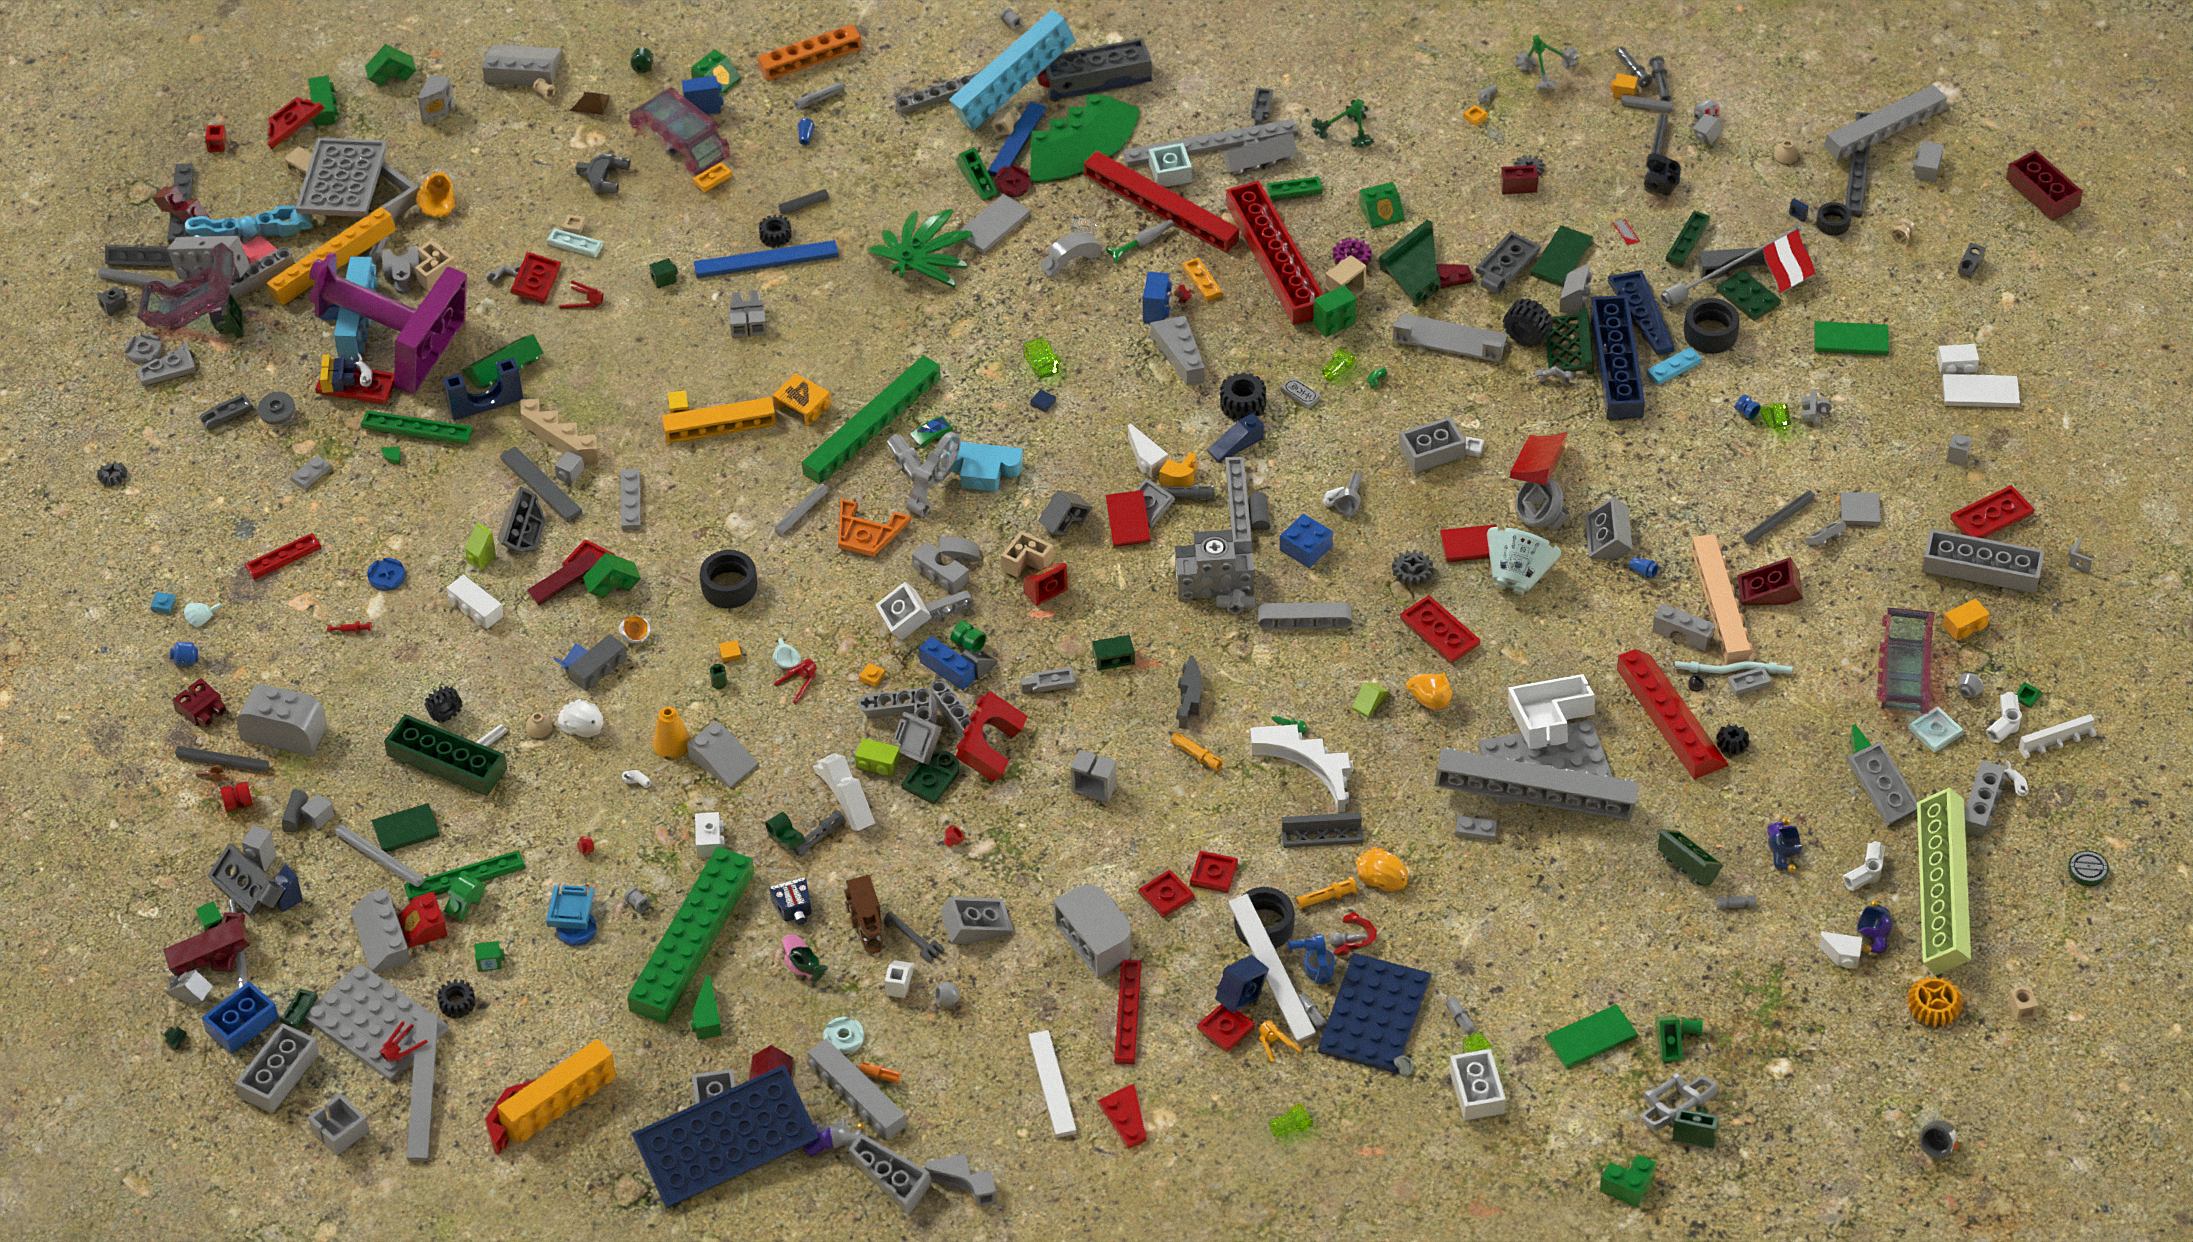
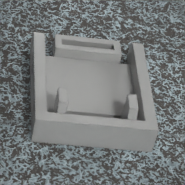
[893,712,942,764]

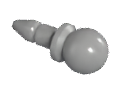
[1330,932,1367,948]

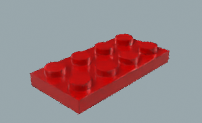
[315,368,394,405]
[1950,485,2035,539]
[1400,595,1480,664]

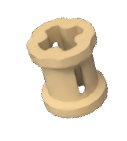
[533,78,556,100]

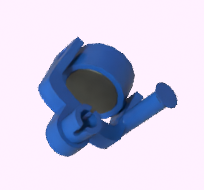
[1287,934,1335,984]

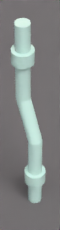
[1674,661,1792,674]

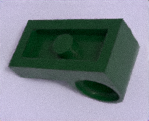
[765,811,806,851]

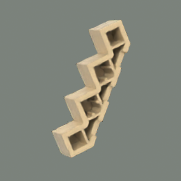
[520,398,598,464]

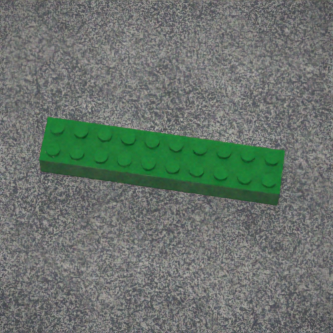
[627,846,755,1024]

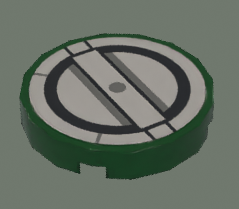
[2068,850,2109,886]

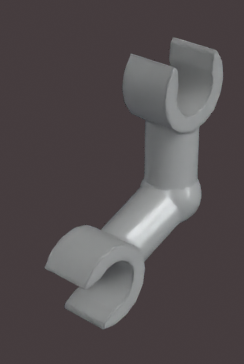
[486,265,521,285]
[1535,366,1574,385]

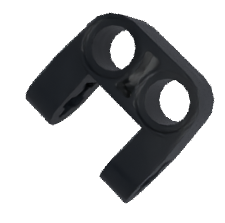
[1644,153,1681,196]

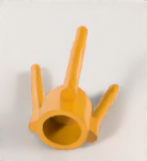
[1259,1020,1302,1063]

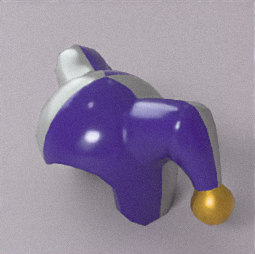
[803,1117,865,1157]

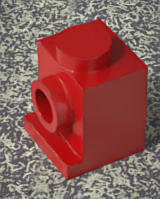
[205,125,227,152]

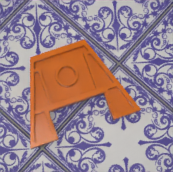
[838,499,911,557]

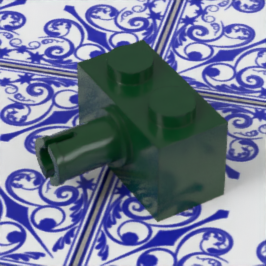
[1672,1106,1720,1149]

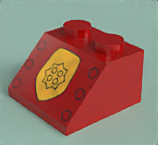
[1023,563,1068,606]
[397,892,448,948]

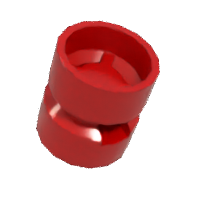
[220,781,253,812]

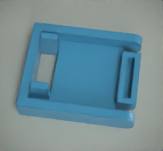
[546,885,595,929]

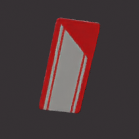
[1613,219,1640,245]

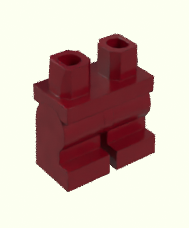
[173,678,227,727]

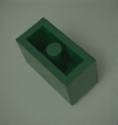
[1092,635,1135,671]

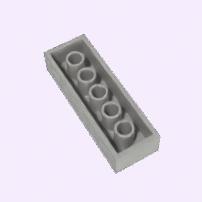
[1922,529,2045,593]

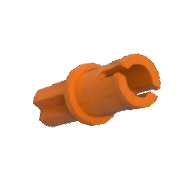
[859,1062,901,1083]

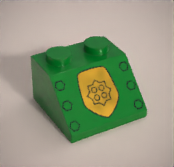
[691,49,741,95]
[1359,182,1405,229]

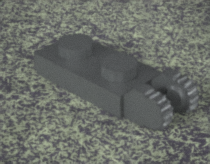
[199,394,254,430]

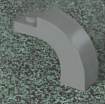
[1040,232,1103,278]

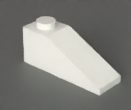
[1128,423,1168,478]

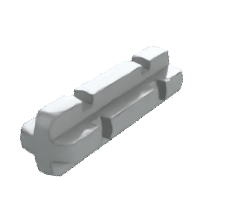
[1717,895,1757,909]

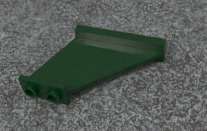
[1379,219,1440,307]

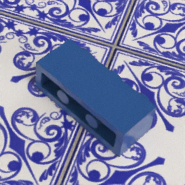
[919,636,976,691]

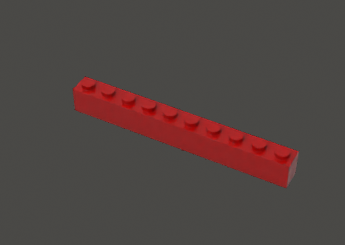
[1084,151,1240,253]

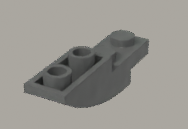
[1176,655,1202,729]

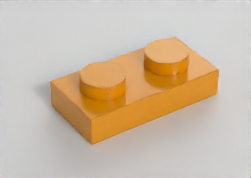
[693,162,732,193]

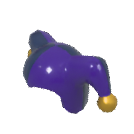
[1767,817,1802,872]
[1857,900,1893,953]

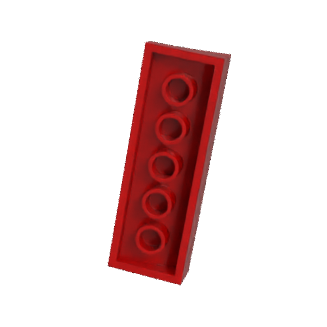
[1509,431,1568,485]

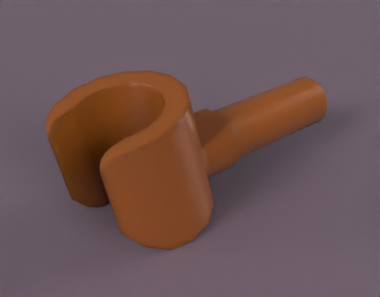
[195,765,224,781]

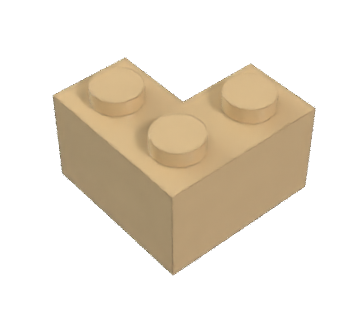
[415,240,456,291]
[1001,531,1054,577]

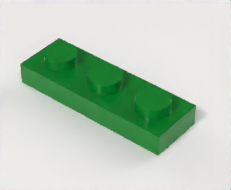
[1267,176,1323,201]

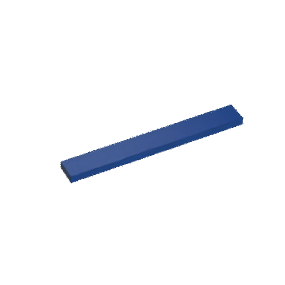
[694,240,839,278]

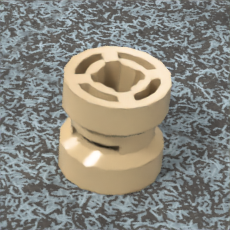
[1891,218,1915,243]

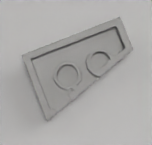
[137,342,196,386]

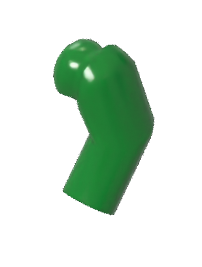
[1367,367,1387,388]

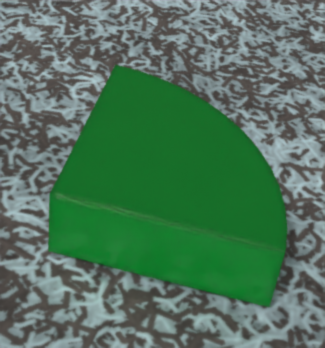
[381,446,400,464]

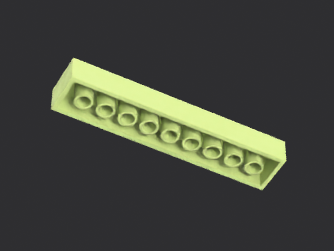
[1917,788,1971,975]

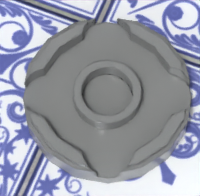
[125,333,163,364]

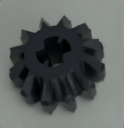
[1716,723,1750,756]

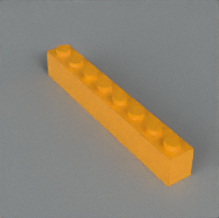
[266,207,396,306]

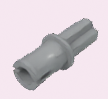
[1298,993,1326,1029]
[1445,997,1475,1034]

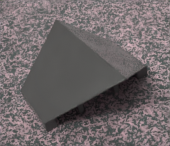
[961,650,998,680]

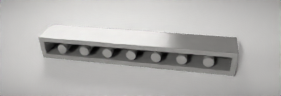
[1824,85,1947,160]

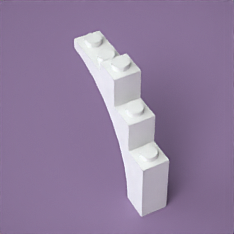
[1250,725,1353,812]

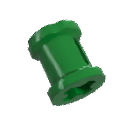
[1681,1017,1703,1036]

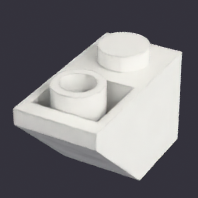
[884,960,915,998]

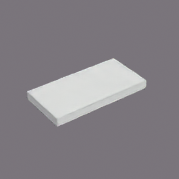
[1942,374,2020,407]

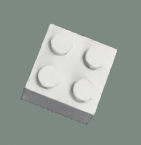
[876,582,932,640]

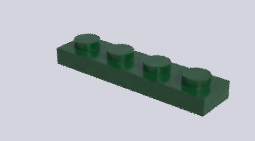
[1665,210,1710,267]

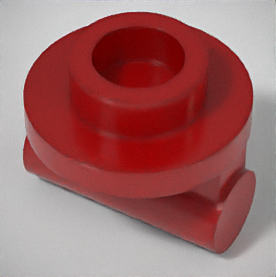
[1174,284,1192,303]

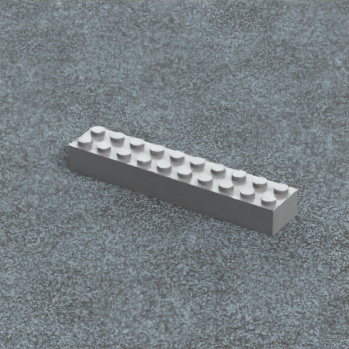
[1434,748,1638,821]

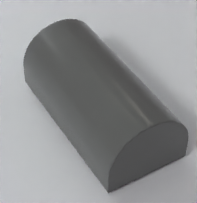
[1249,492,1270,530]
[282,789,308,833]

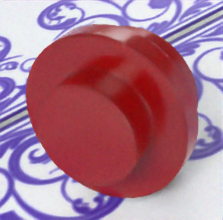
[577,836,594,856]

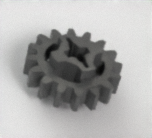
[1392,550,1433,587]

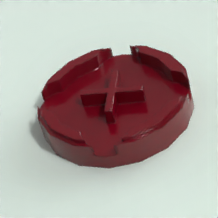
[995,165,1031,197]

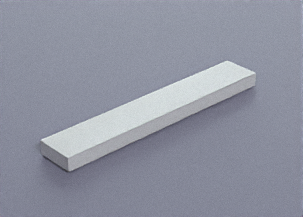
[1028,1030,1076,1138]

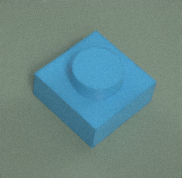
[150,592,176,614]

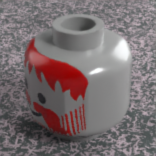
[1694,99,1720,122]

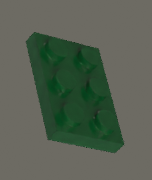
[1716,270,1781,321]

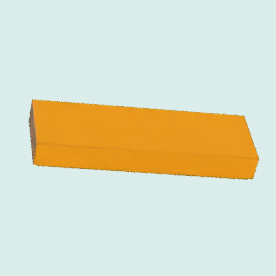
[1182,258,1223,302]

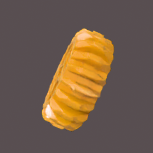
[1907,975,1963,1027]

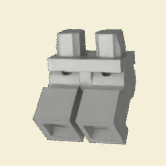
[730,290,767,338]

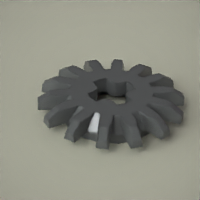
[1514,155,1545,175]

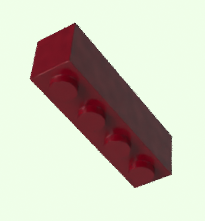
[163,918,251,976]

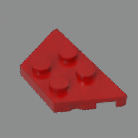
[267,97,325,149]

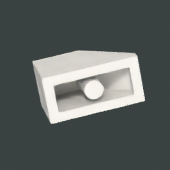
[1819,931,1862,969]

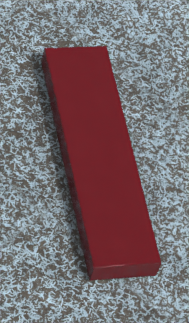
[527,550,599,606]

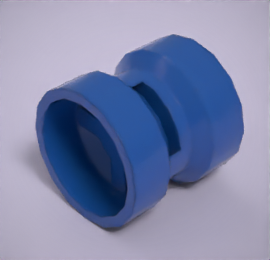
[1735,394,1761,420]

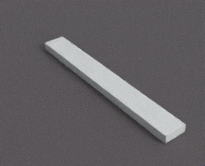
[1229,894,1316,1043]

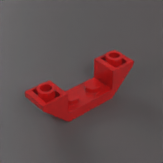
[485,1080,535,1155]

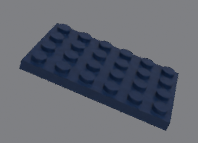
[1317,953,1431,1074]

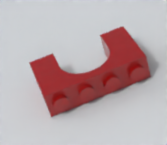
[955,691,1028,782]

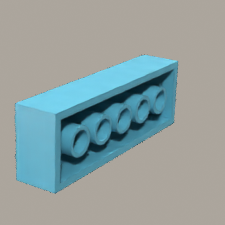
[334,257,379,361]

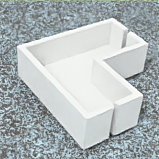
[1508,674,1595,749]

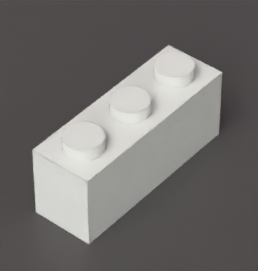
[446,575,504,629]

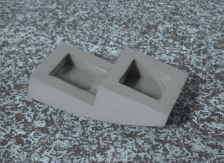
[939,537,980,562]

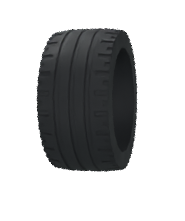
[1684,298,1740,354]
[700,550,758,609]
[1234,887,1295,949]

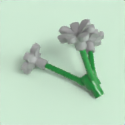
[1514,35,1580,90]

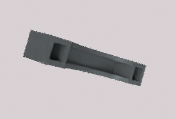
[1698,244,1809,279]

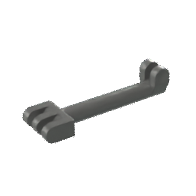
[883,911,944,963]

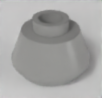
[1958,673,1984,698]

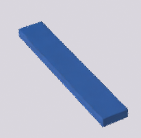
[988,102,1046,177]

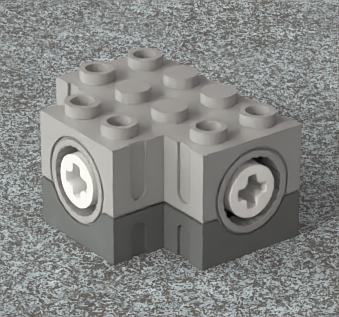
[1175,530,1254,600]

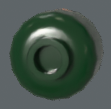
[630,47,654,73]

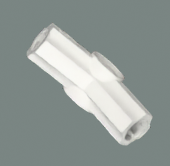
[1986,692,2022,743]
[1843,841,1885,891]

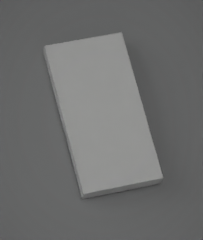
[961,194,1030,254]
[1846,741,1917,826]

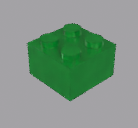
[1313,285,1357,338]

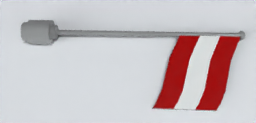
[1660,225,1815,307]

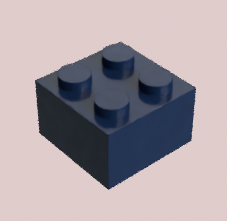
[1215,955,1269,1013]

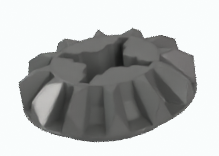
[97,461,127,486]

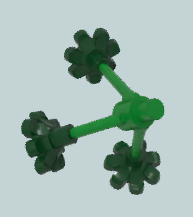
[1312,99,1374,148]

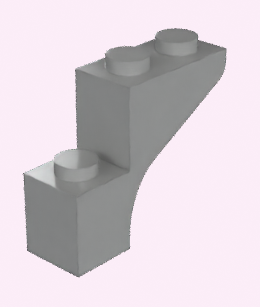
[924,1154,997,1207]

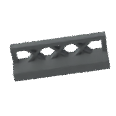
[105,245,173,266]
[1281,812,1363,848]

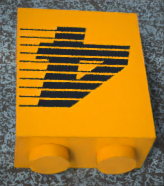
[772,373,831,426]

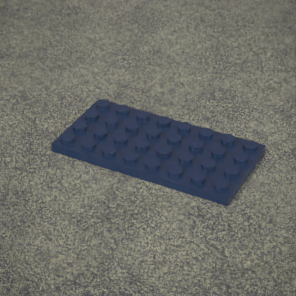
[632,1064,819,1209]

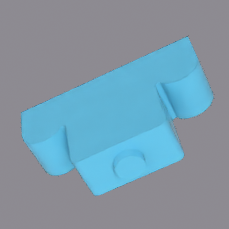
[946,441,1023,492]

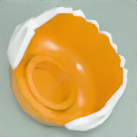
[619,616,650,644]

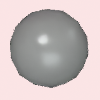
[935,981,959,1007]

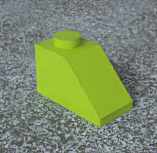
[465,523,496,570]

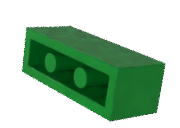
[308,75,339,126]

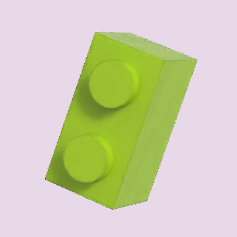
[855,738,901,777]

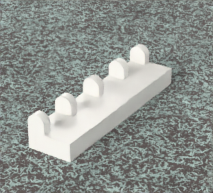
[2019,714,2096,759]

